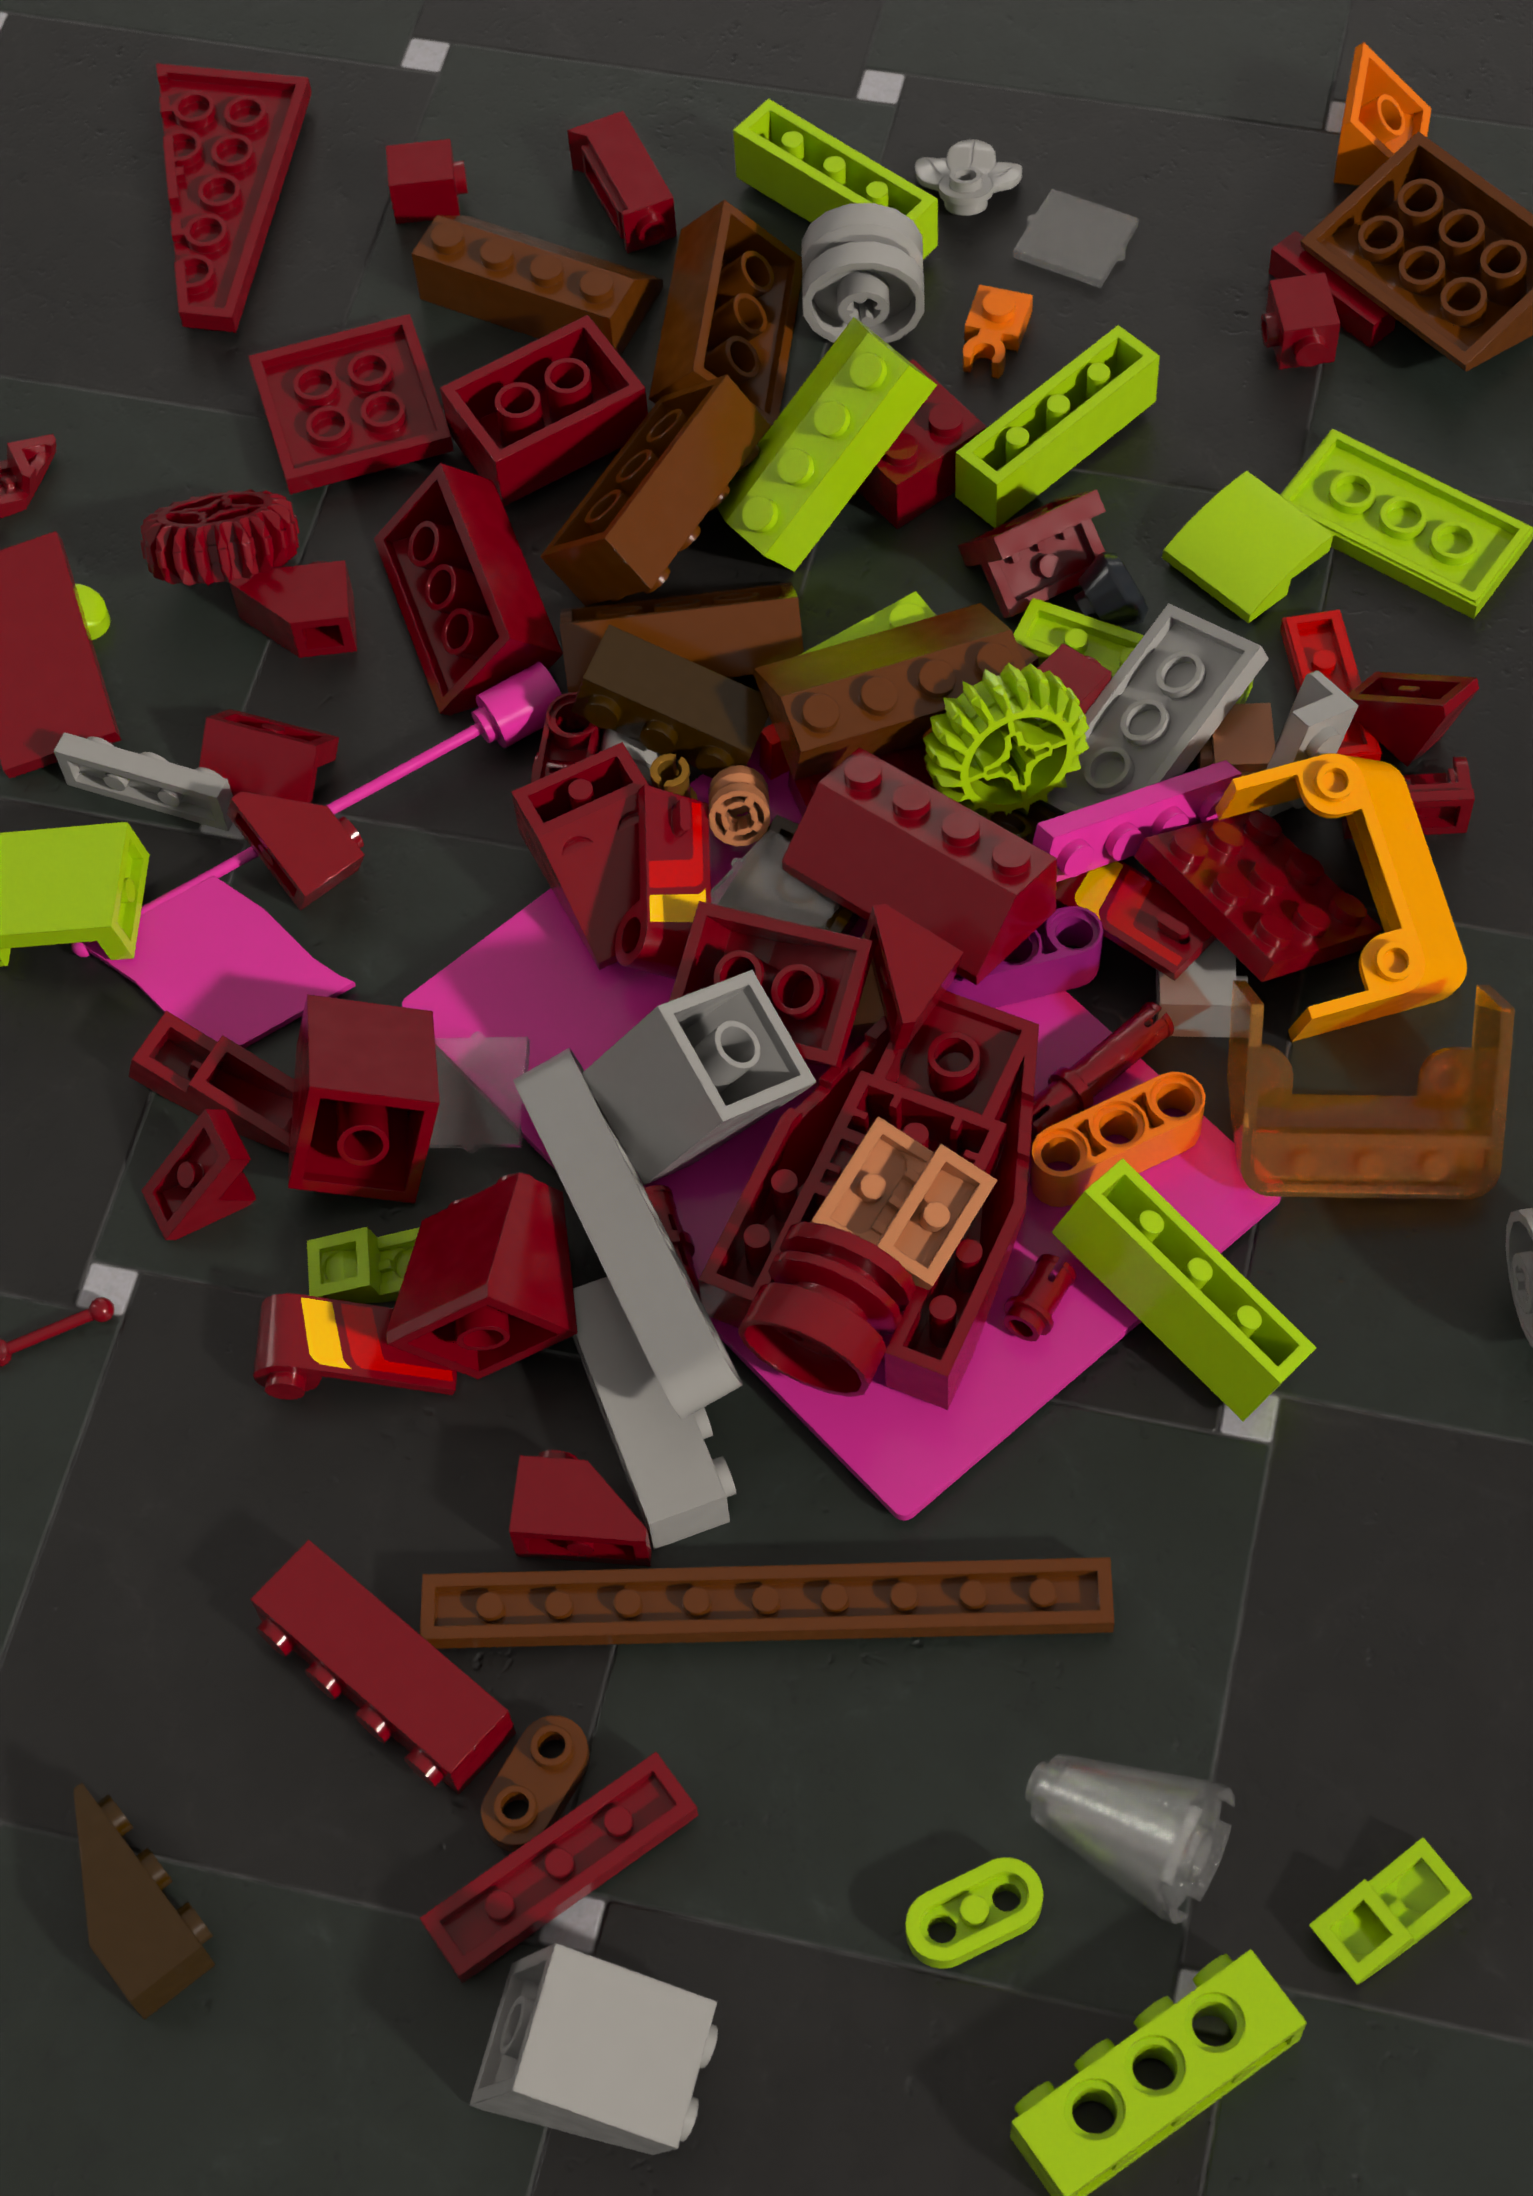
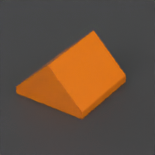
[1333,42,1432,186]

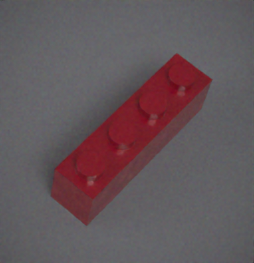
[250,1540,516,1795]

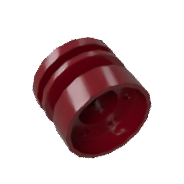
[738,1222,916,1397]

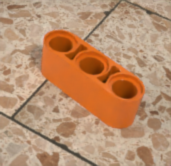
[1030,1071,1206,1207]

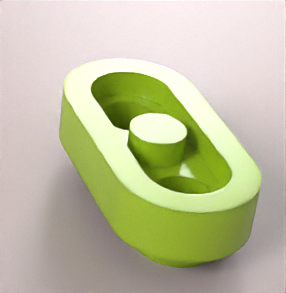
[906,1858,1043,1969]

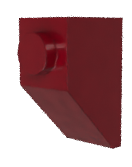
[227,791,365,911]
[509,1450,652,1566]

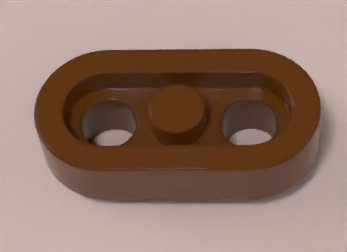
[481,1716,590,1852]

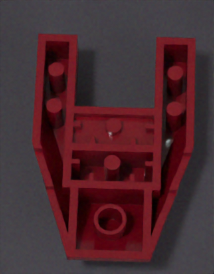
[698,991,1039,1410]

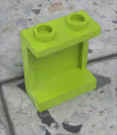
[0,822,150,967]

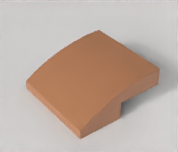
[811,1116,997,1290]

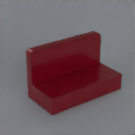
[199,709,339,803]

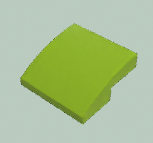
[1162,471,1334,623]

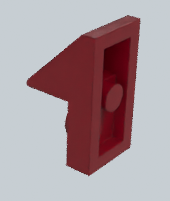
[141,1109,256,1240]

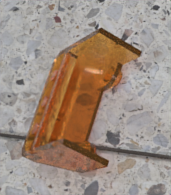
[1227,980,1515,1199]

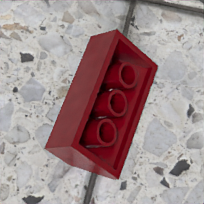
[374,463,563,716]
[781,747,1057,985]

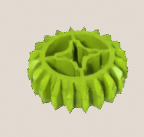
[923,663,1089,817]

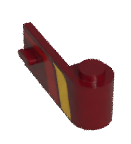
[615,785,711,980]
[1056,861,1216,981]
[253,1293,457,1400]

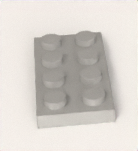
[1038,603,1268,816]

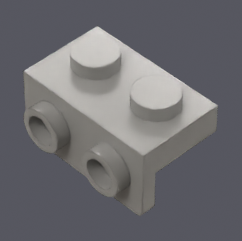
[1259,670,1359,817]

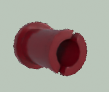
[1003,1254,1077,1341]

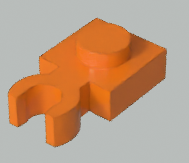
[963,284,1033,378]

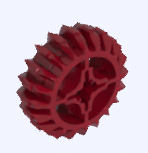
[140,489,300,586]

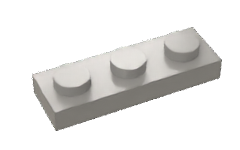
[54,732,233,832]

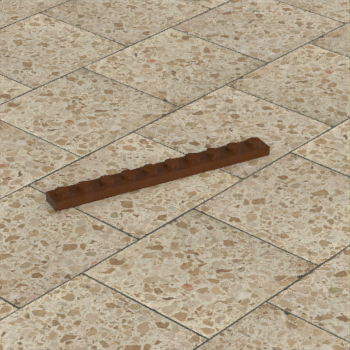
[420,1557,1114,1649]

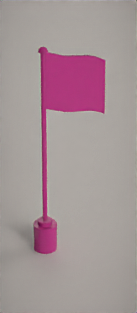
[71,662,562,1048]

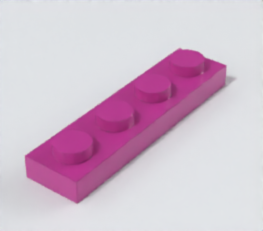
[1033,760,1242,882]

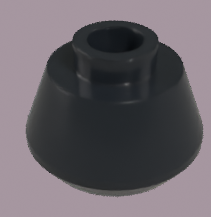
[1074,552,1149,627]

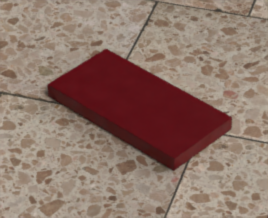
[0,531,121,779]

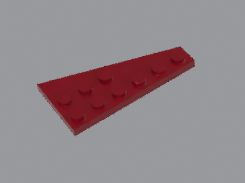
[156,63,312,332]

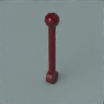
[0,1297,115,1367]

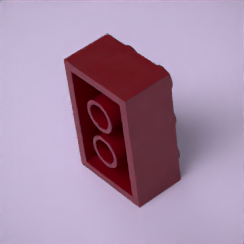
[440,315,648,506]

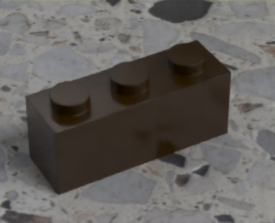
[571,624,769,778]

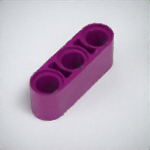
[946,906,1103,1008]

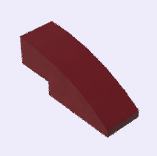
[128,1010,294,1153]

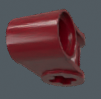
[531,692,602,783]

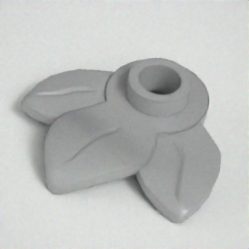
[915,139,1022,216]

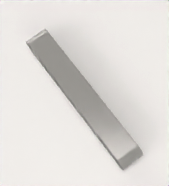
[513,1048,742,1419]

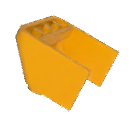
[1215,753,1467,1042]

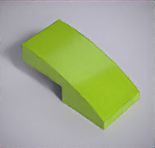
[307,1227,420,1304]
[1309,1837,1472,1985]

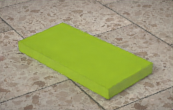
[1280,428,1533,619]

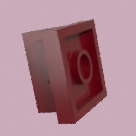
[957,489,1106,618]

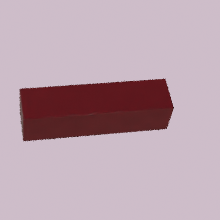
[1268,230,1396,348]

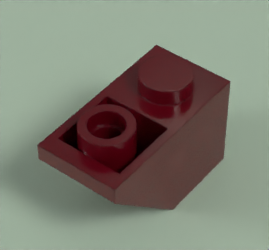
[229,560,357,658]

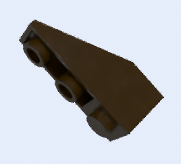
[73,1783,216,2020]

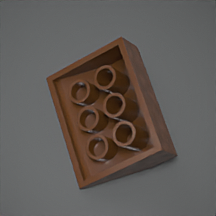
[1300,131,1533,372]

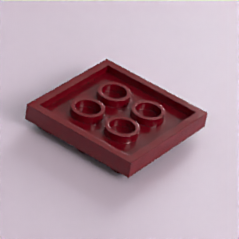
[249,314,454,495]
[1134,810,1383,982]

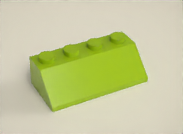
[717,317,937,572]

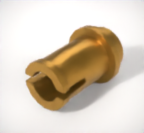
[650,753,697,800]

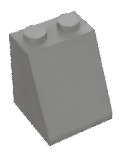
[582,970,816,1186]
[469,1943,718,2155]

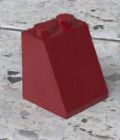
[288,994,440,1203]
[387,1172,578,1379]

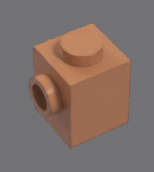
[1197,703,1275,776]

